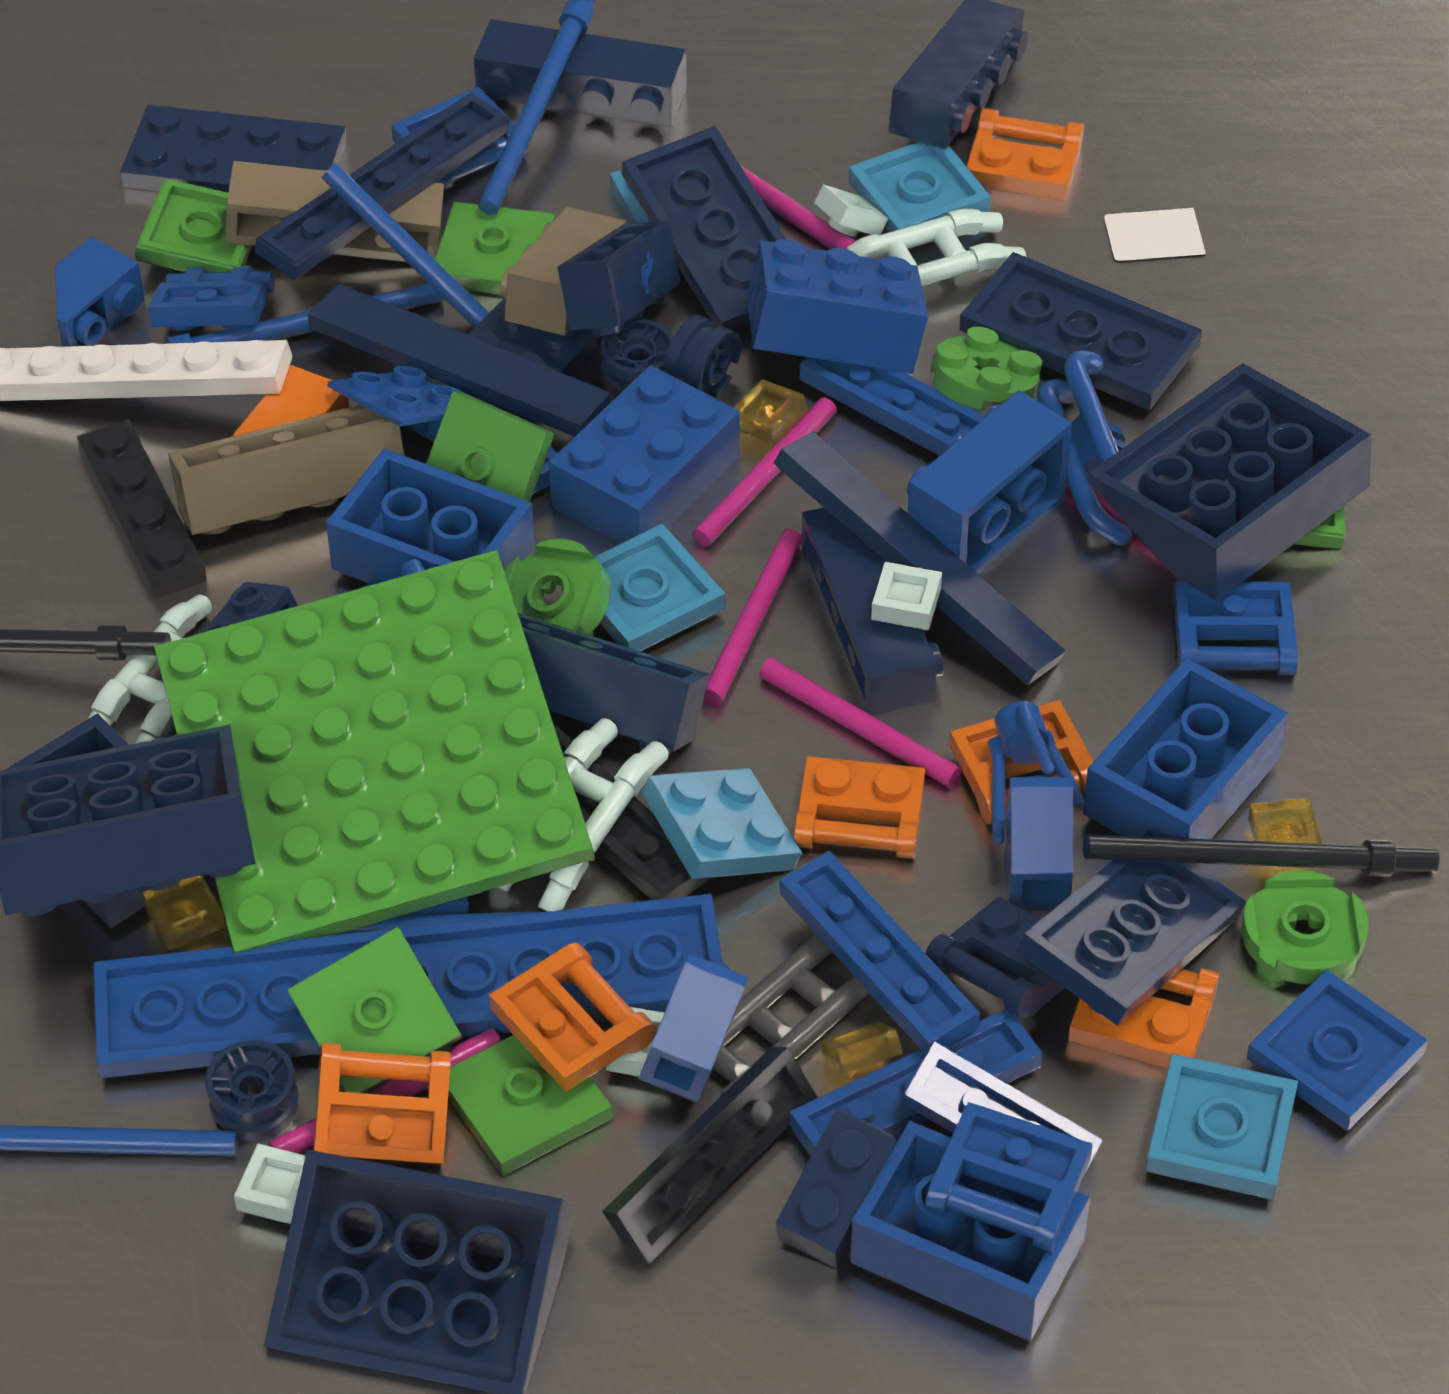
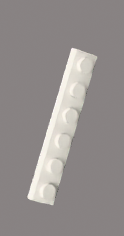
[0,340,293,401]

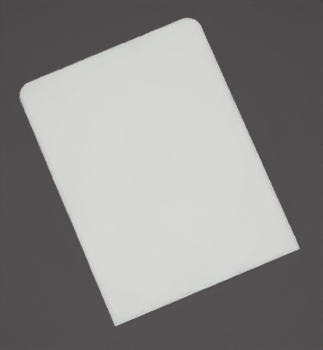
[1104,208,1206,261]

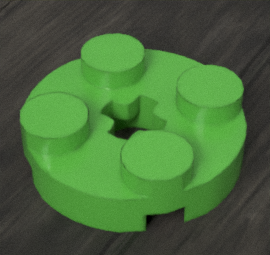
[930,327,1042,410]
[504,539,611,636]
[1242,870,1369,984]

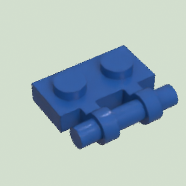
[148,266,275,331]

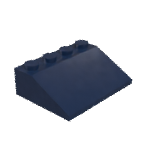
[1088,363,1372,601]
[0,725,256,916]
[264,1149,575,1394]

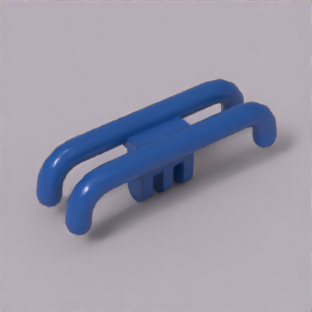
[1037,350,1132,546]

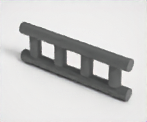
[712,934,870,1096]

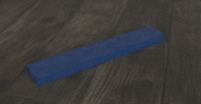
[255,93,510,280]
[307,283,611,437]
[773,431,1066,685]

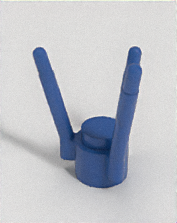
[988,701,1086,845]

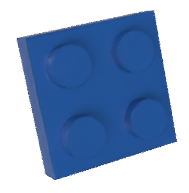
[1246,970,1428,1132]

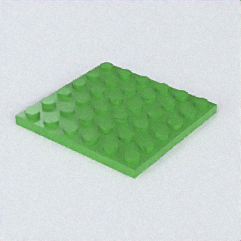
[154,550,595,954]

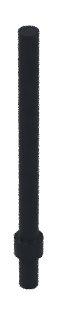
[0,625,171,661]
[1083,834,1440,877]

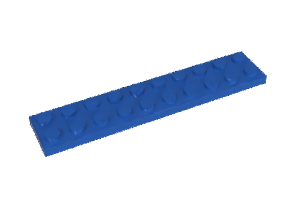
[94,894,723,1078]

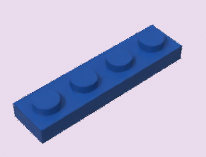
[800,357,985,456]
[779,851,980,1055]
[790,1009,1042,1156]

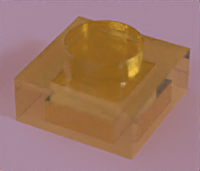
[734,379,809,445]
[1248,798,1322,844]
[142,875,225,951]
[819,1022,903,1078]

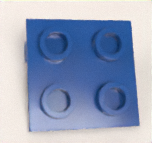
[327,366,462,442]

